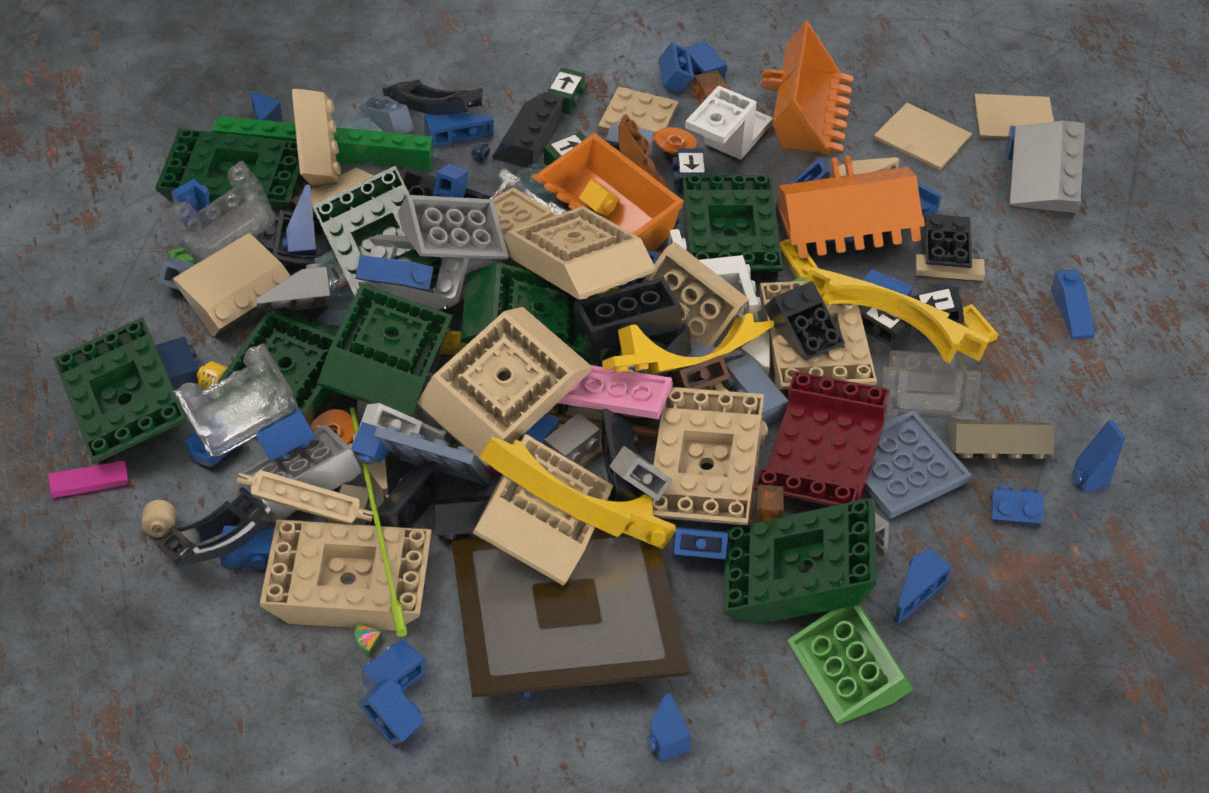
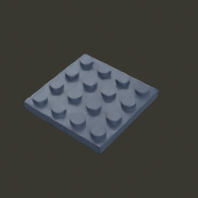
[864,410,972,519]
[374,425,492,487]

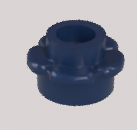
[471,141,490,162]

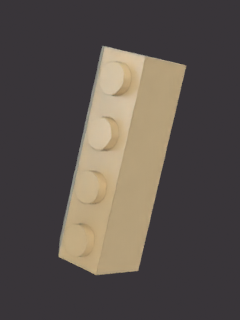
[292,89,341,187]

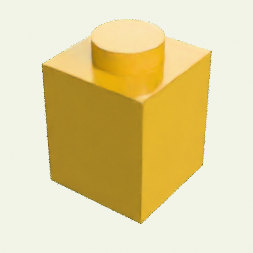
[579,179,620,217]

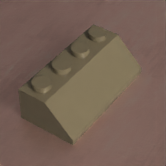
[947,420,1055,459]

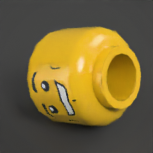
[197,361,228,395]

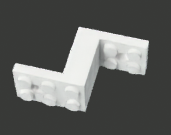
[685,86,773,160]
[669,229,761,322]

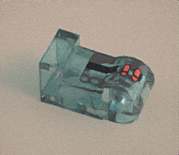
[314,250,351,298]

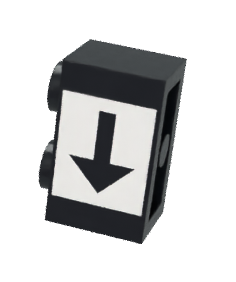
[911,286,964,332]
[860,306,912,349]

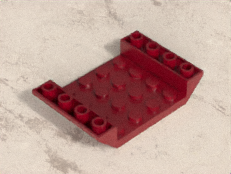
[754,371,890,506]

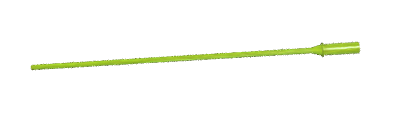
[350,407,407,637]

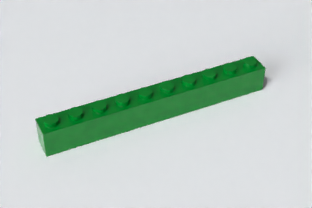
[212,116,434,171]

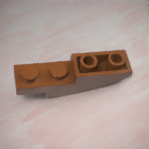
[618,114,668,188]

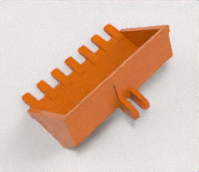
[760,19,853,155]
[531,133,684,251]
[776,155,925,258]

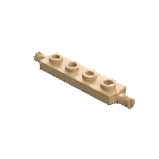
[236,470,374,524]

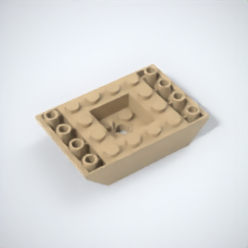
[503,206,655,300]
[760,281,877,390]
[417,307,593,468]
[652,387,764,525]
[473,434,613,586]
[260,520,432,631]

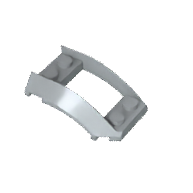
[358,234,468,310]

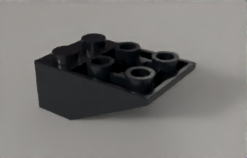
[921,214,972,268]
[764,281,845,361]

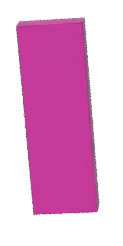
[48,461,129,498]

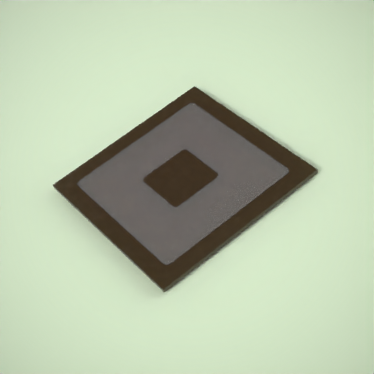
[451,527,690,697]

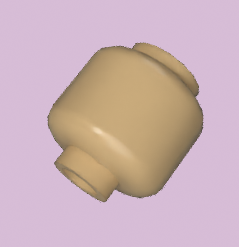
[141,500,176,538]

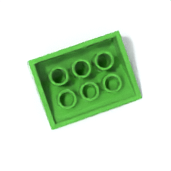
[787,605,914,725]

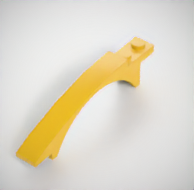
[805,267,990,364]
[602,313,774,375]
[480,436,676,549]

